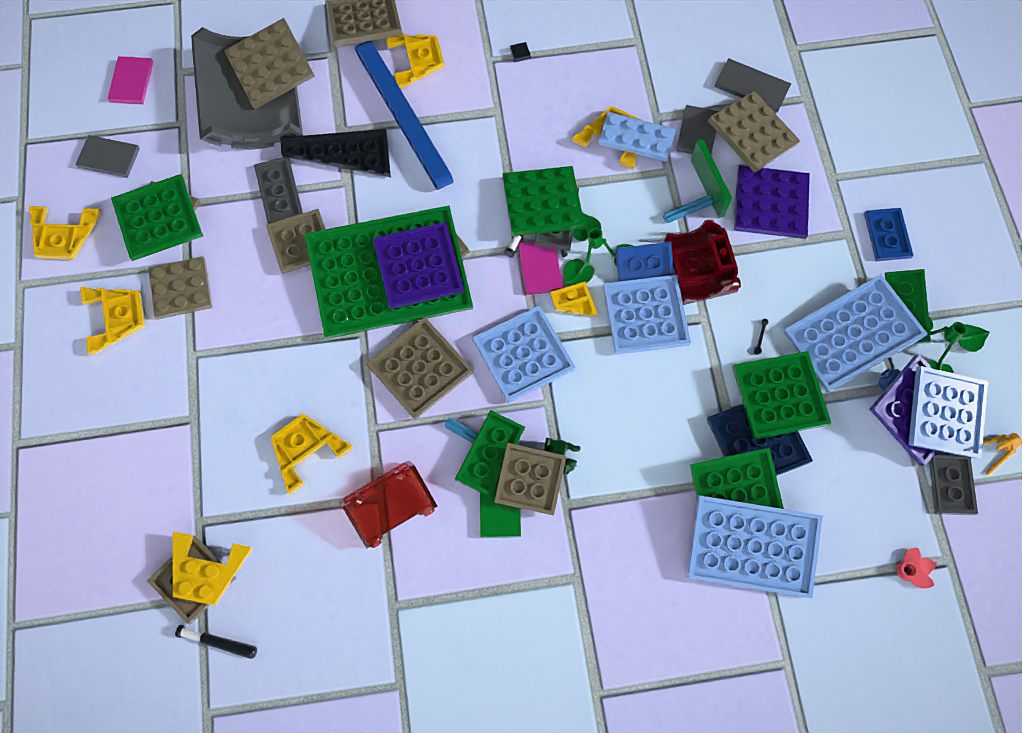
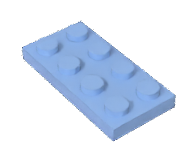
[599,112,676,162]

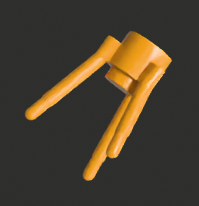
[983,433,1022,475]

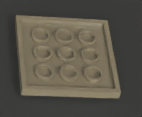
[327,0,402,47]
[224,18,315,109]
[708,91,800,173]
[366,317,474,420]

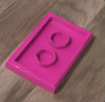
[107,56,153,104]
[518,241,563,295]

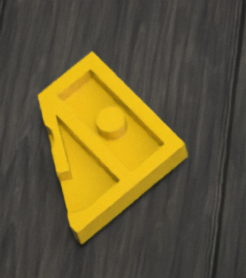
[550,282,597,317]

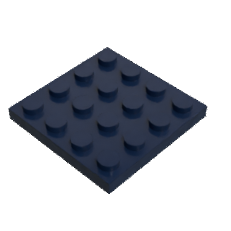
[706,404,813,476]

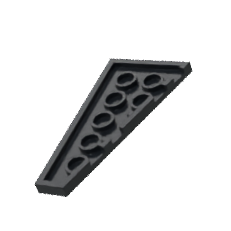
[280,129,391,178]

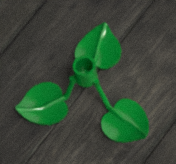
[563,212,633,286]
[927,317,990,374]

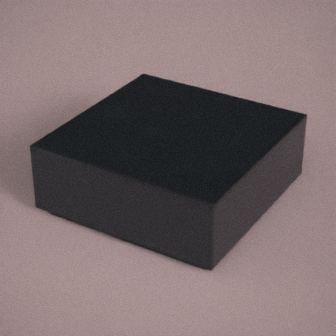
[510,42,531,63]

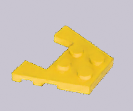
[386,33,444,89]
[572,106,641,170]
[28,206,102,260]
[80,287,145,356]
[270,413,353,495]
[172,531,253,606]

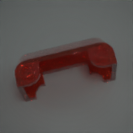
[340,461,438,549]

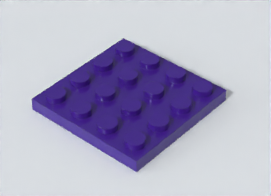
[734,165,810,239]
[373,222,464,310]
[869,354,936,466]

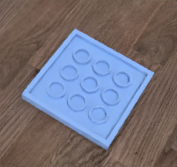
[603,275,691,355]
[473,305,576,403]
[909,366,988,459]

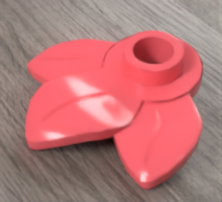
[897,548,936,589]

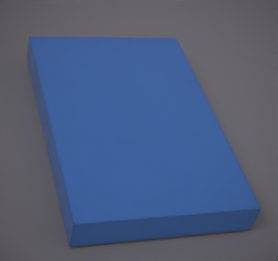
[864,208,914,261]
[615,242,674,282]

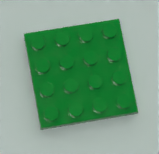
[502,166,585,236]
[111,174,204,261]
[732,351,831,440]
[689,448,784,509]

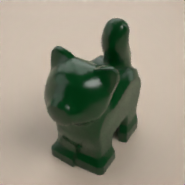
[544,437,581,475]

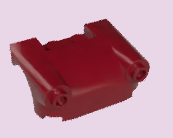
[664,220,741,305]

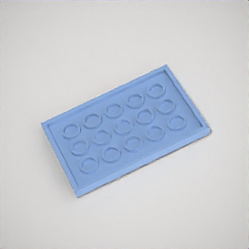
[784,274,927,393]
[687,495,823,598]

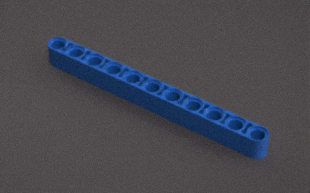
[355,41,454,190]

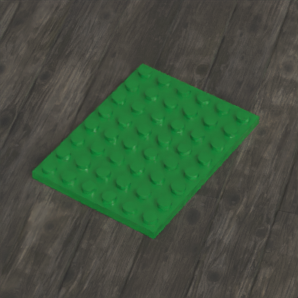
[304,205,473,339]

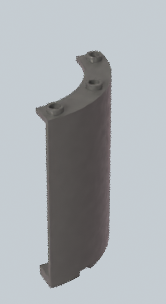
[191,27,303,149]

